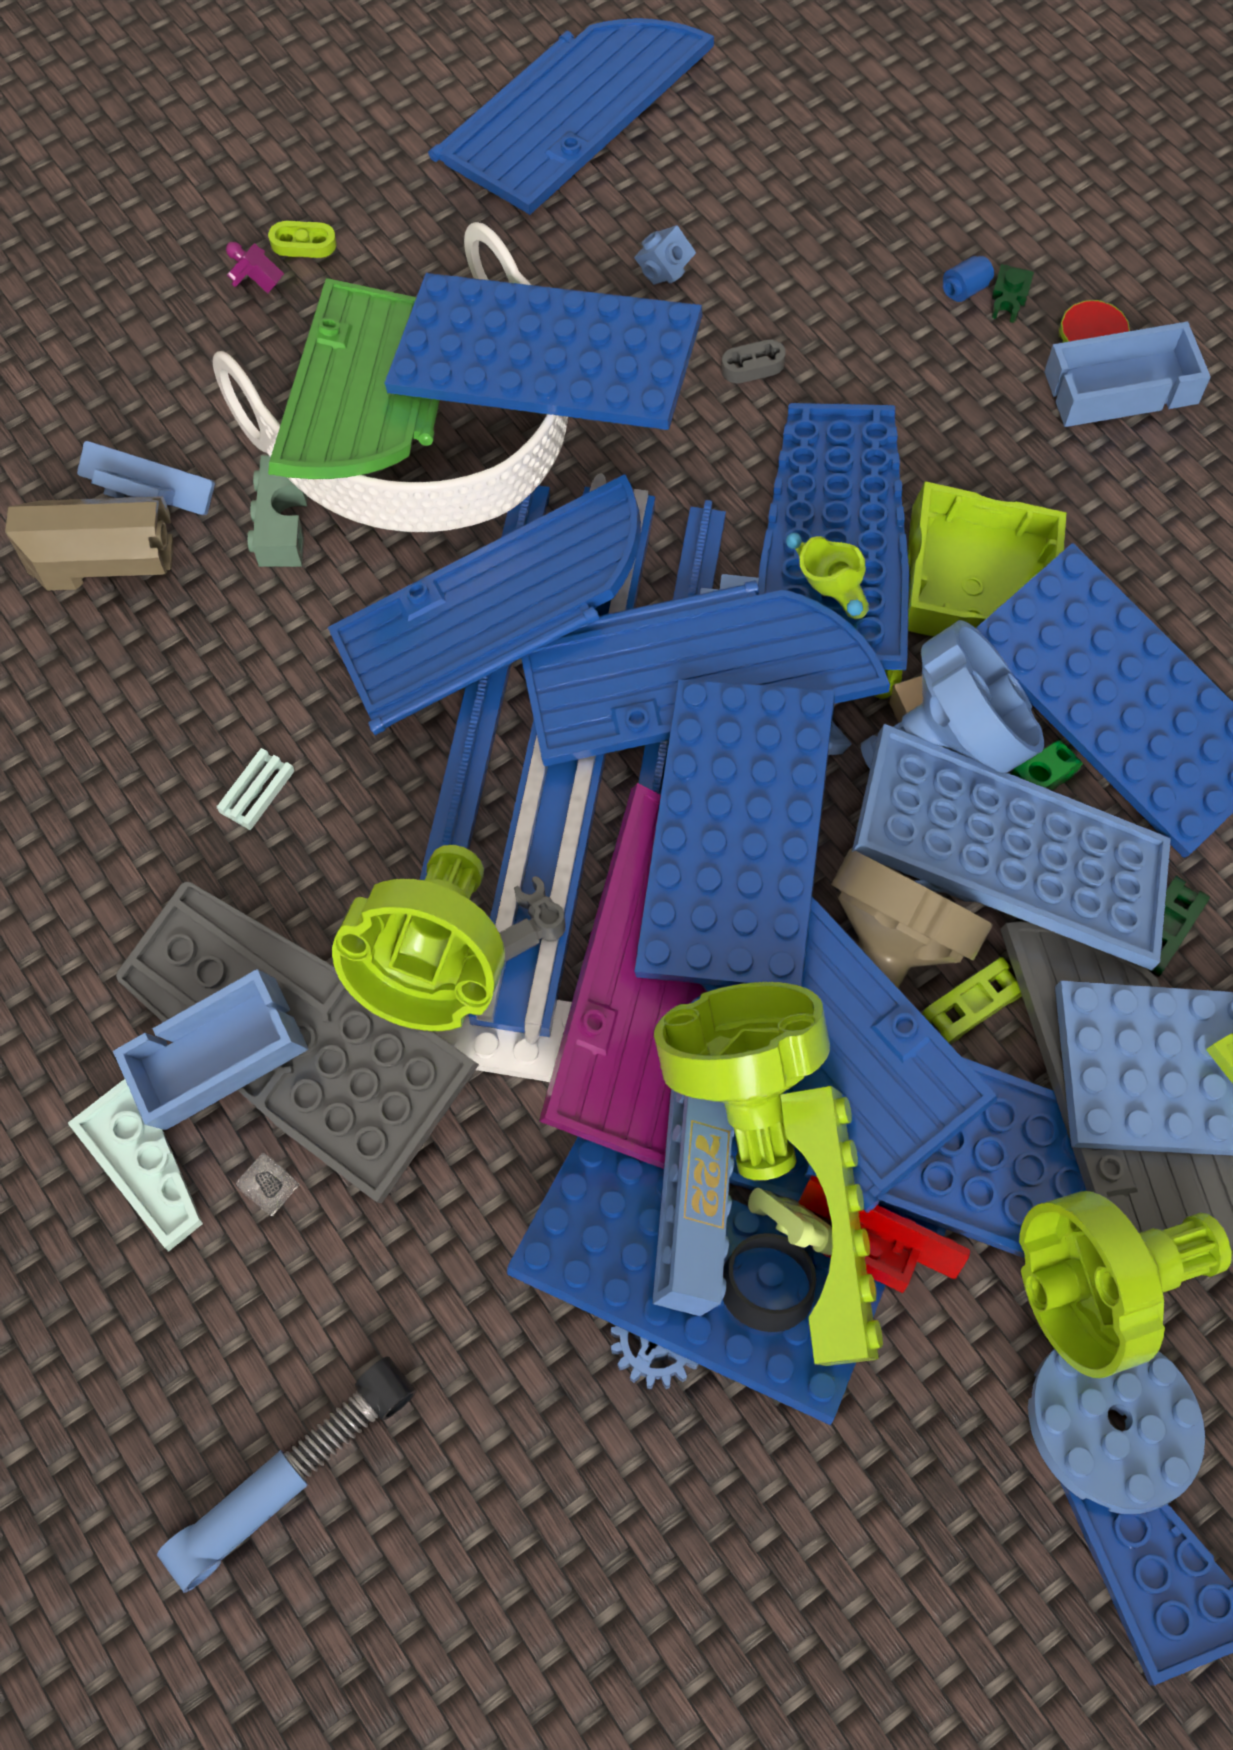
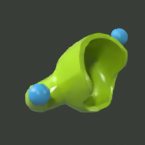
[786,533,869,619]

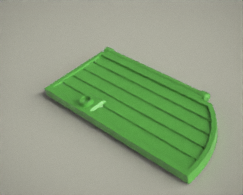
[268,278,440,479]

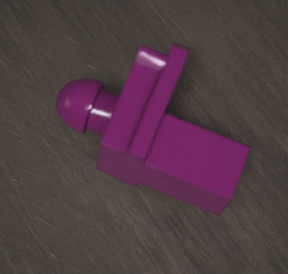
[226,241,284,293]

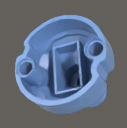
[861,620,1044,773]

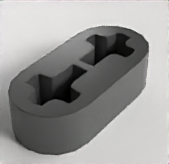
[721,340,786,383]

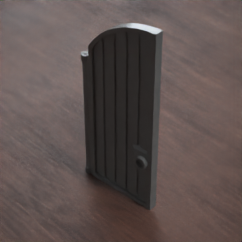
[1000,922,1233,1267]

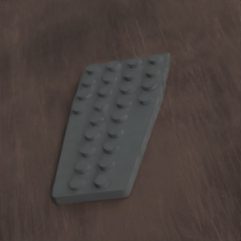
[116,882,479,1203]

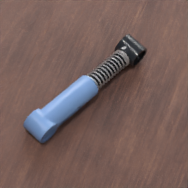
[157,1356,417,1593]

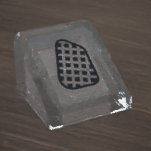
[236,1153,300,1217]

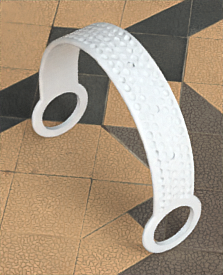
[213,222,568,532]

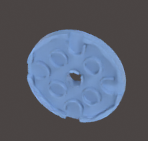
[1028,1349,1205,1514]

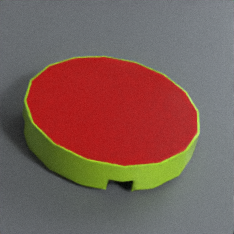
[1059,300,1130,343]

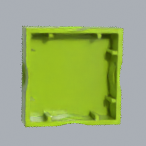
[907,481,1067,636]

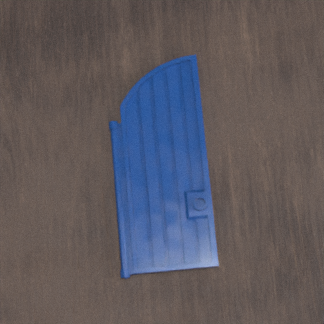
[428,18,714,215]
[328,474,641,736]
[521,580,890,767]
[692,897,998,1213]

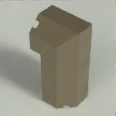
[5,496,173,591]

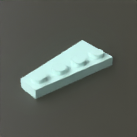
[68,1079,203,1251]

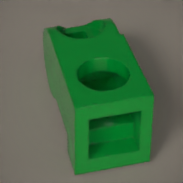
[1011,740,1083,791]

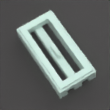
[217,748,294,830]

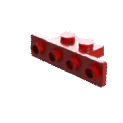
[798,1175,971,1293]

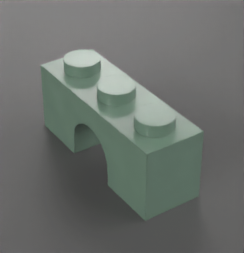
[248,456,308,567]

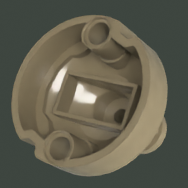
[831,849,993,989]

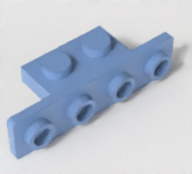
[77,441,215,515]

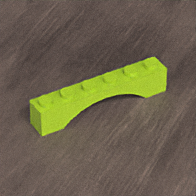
[781,1086,883,1366]

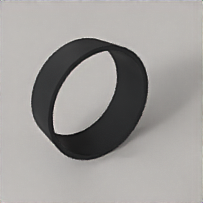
[723,1233,816,1332]

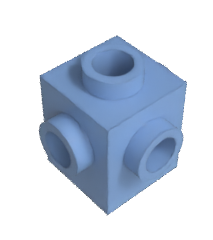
[634,225,696,285]

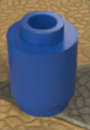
[943,256,994,302]

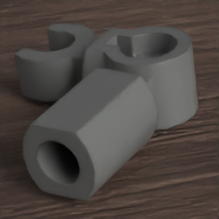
[499,876,566,962]

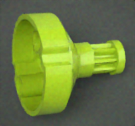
[332,845,505,1031]
[654,982,830,1180]
[1019,1191,1232,1378]

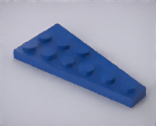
[1060,1482,1233,1685]

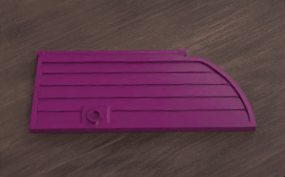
[539,783,706,1169]

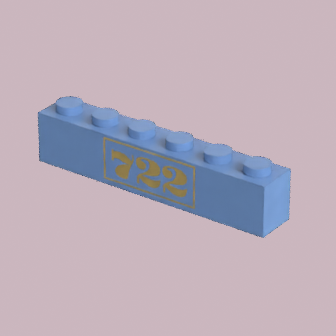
[652,1089,735,1316]

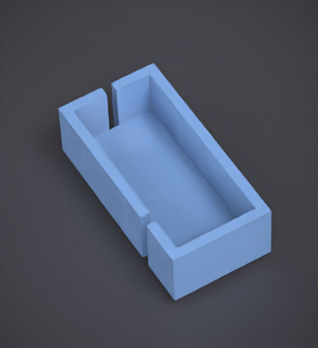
[1044,321,1211,427]
[113,969,309,1130]

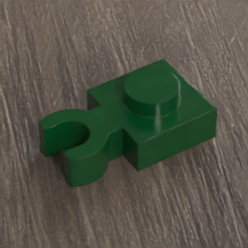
[991,264,1034,323]

